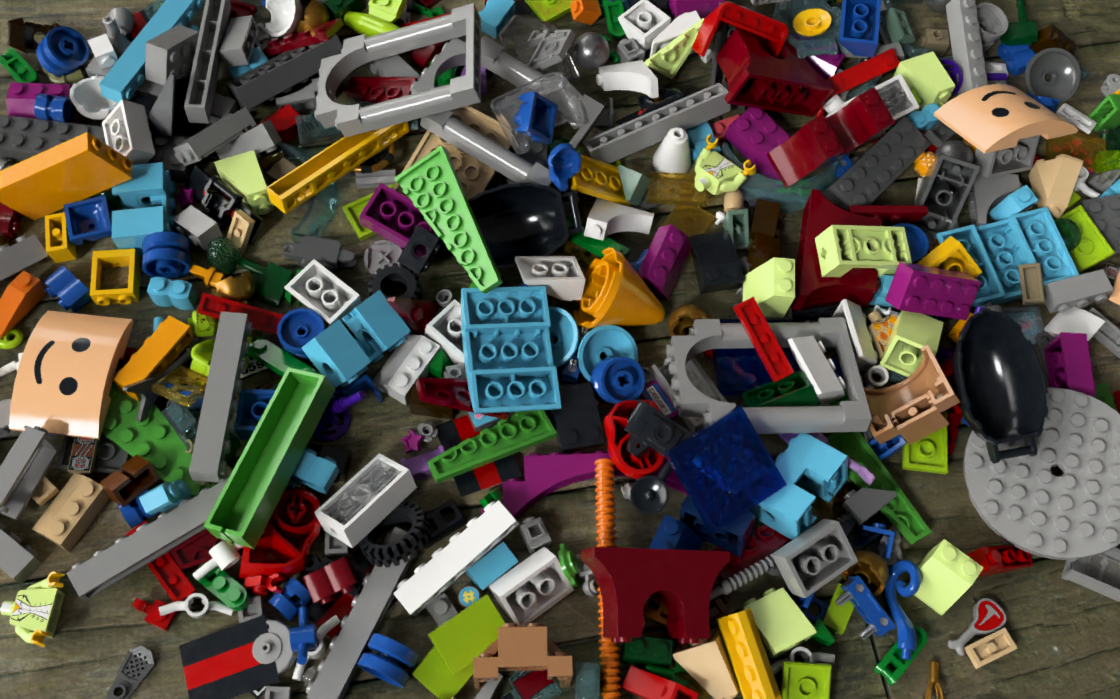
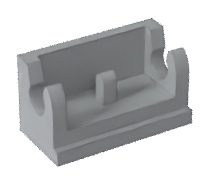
[1086,153,1120,195]

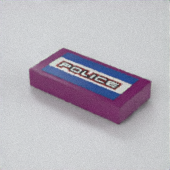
[640,379,679,420]

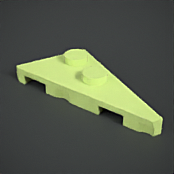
[644,18,704,79]

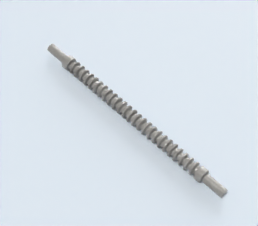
[710,512,853,601]

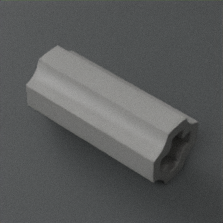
[355,168,396,189]

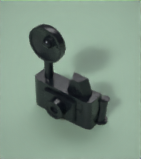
[624,399,706,515]

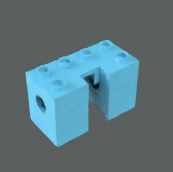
[112,162,176,257]
[301,290,411,388]
[750,433,848,540]

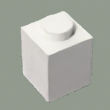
[87,34,118,70]

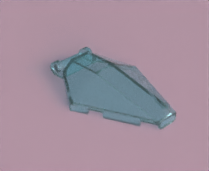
[773,0,841,59]

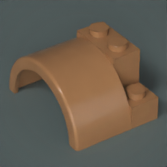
[863,345,961,445]
[473,623,573,690]

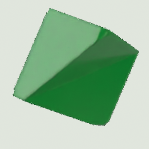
[429,350,453,378]
[810,618,835,648]

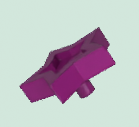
[175,185,195,209]
[401,428,425,454]

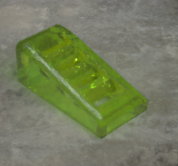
[1092,151,1120,173]

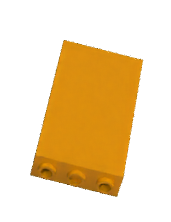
[0,132,133,221]

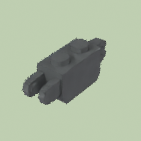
[283,236,357,272]

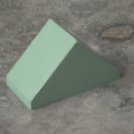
[617,165,651,206]
[723,208,749,249]

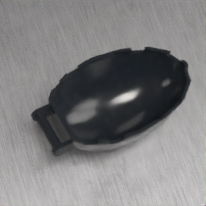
[451,182,585,268]
[952,308,1048,464]

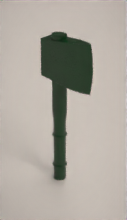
[1000,0,1038,46]
[207,243,295,307]

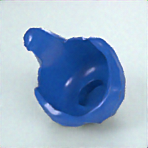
[548,143,582,192]

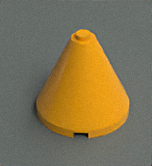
[573,248,665,329]

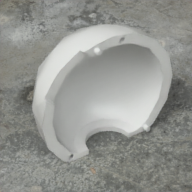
[265,0,303,37]
[69,75,118,120]

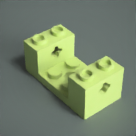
[815,225,912,278]

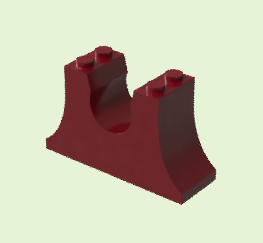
[715,28,835,117]
[766,87,895,189]
[791,189,882,311]
[581,547,730,644]

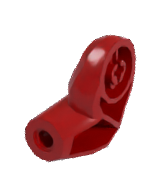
[603,400,664,480]
[239,488,321,579]

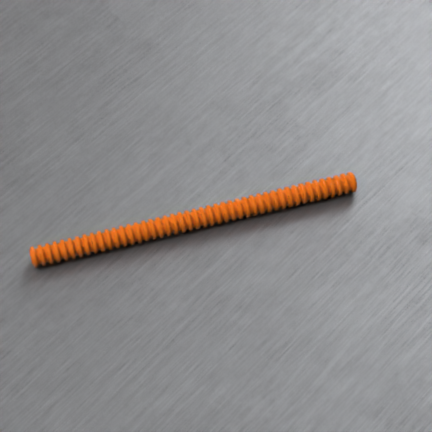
[594,458,621,699]

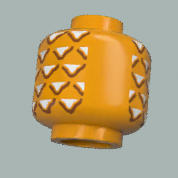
[913,151,936,178]

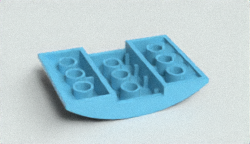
[936,207,1079,307]
[461,286,562,414]

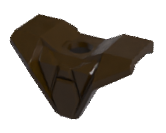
[7,18,61,54]

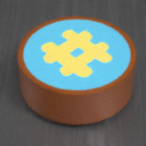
[457,585,481,609]

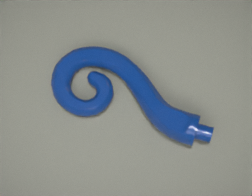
[884,560,921,660]

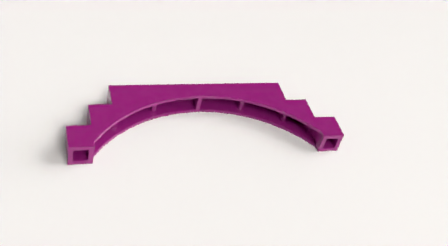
[481,451,750,540]

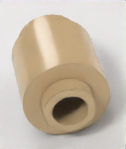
[724,189,744,215]

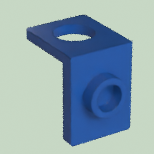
[342,374,383,403]
[861,522,895,559]
[796,593,829,621]

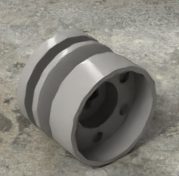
[976,2,1008,52]

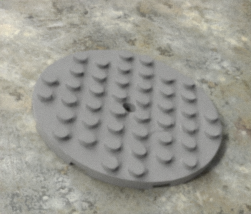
[963,388,1120,560]

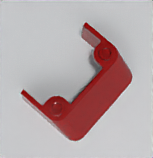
[692,1,789,58]

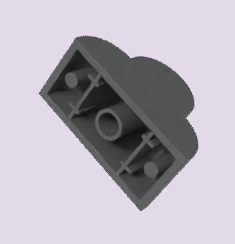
[912,153,980,237]

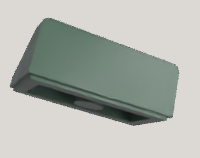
[882,8,916,44]

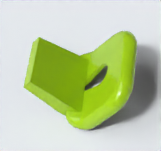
[186,339,249,393]

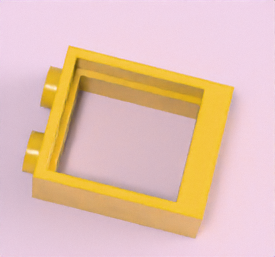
[90,248,141,306]

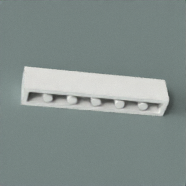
[393,500,520,616]

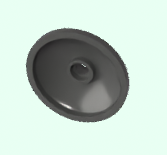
[1024,48,1081,104]

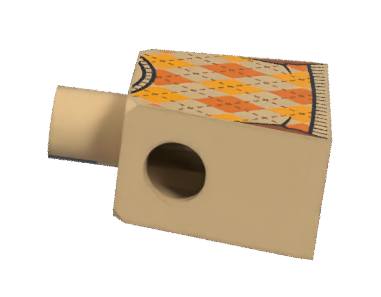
[867,310,897,362]

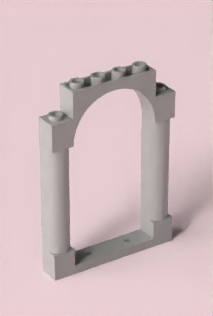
[314,3,481,138]
[410,35,604,187]
[666,317,872,435]

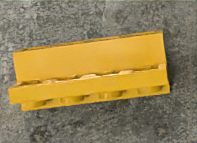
[716,608,782,699]

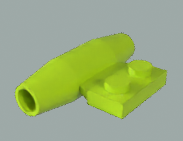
[344,0,408,37]

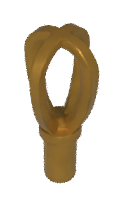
[925,661,945,699]

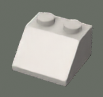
[618,0,671,51]

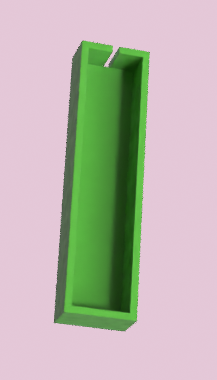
[203,367,335,549]

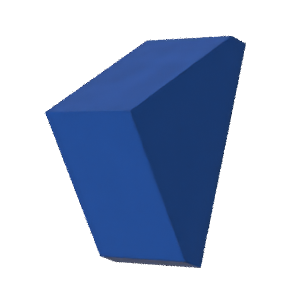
[868,434,907,462]

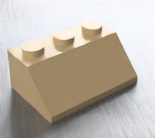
[32,474,110,552]

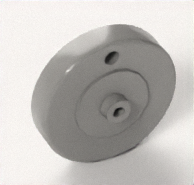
[252,620,298,677]

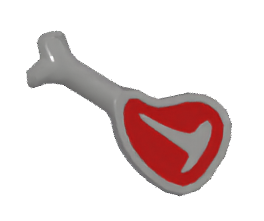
[947,598,1007,656]

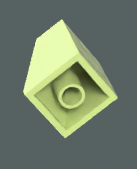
[893,51,955,110]
[214,150,275,215]
[742,257,795,318]
[879,310,944,377]
[906,539,983,616]
[741,587,817,661]

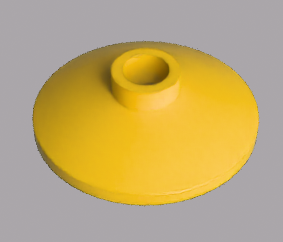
[793,8,831,36]

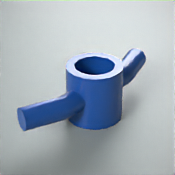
[289,606,318,665]

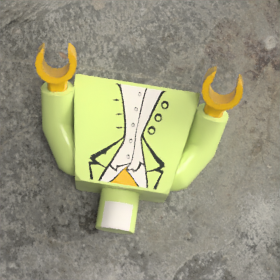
[694,134,756,195]
[0,572,65,648]

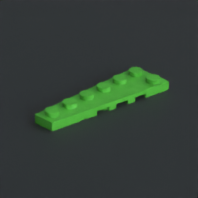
[427,410,557,484]
[826,432,932,545]

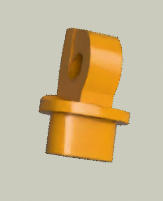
[189,264,225,288]

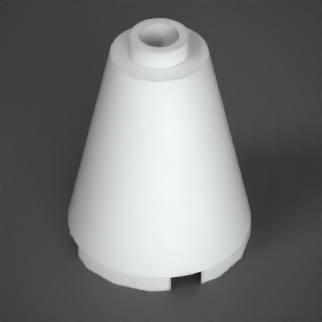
[653,127,691,179]

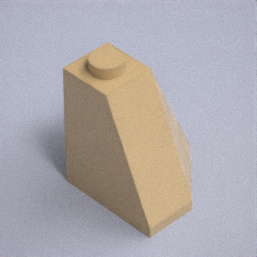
[1028,154,1083,219]
[672,626,740,699]

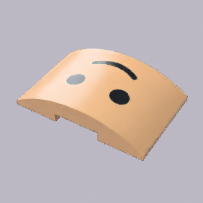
[933,84,1078,154]
[9,311,134,440]

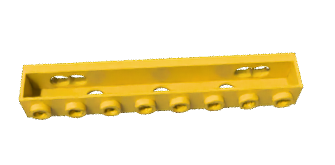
[266,121,409,214]

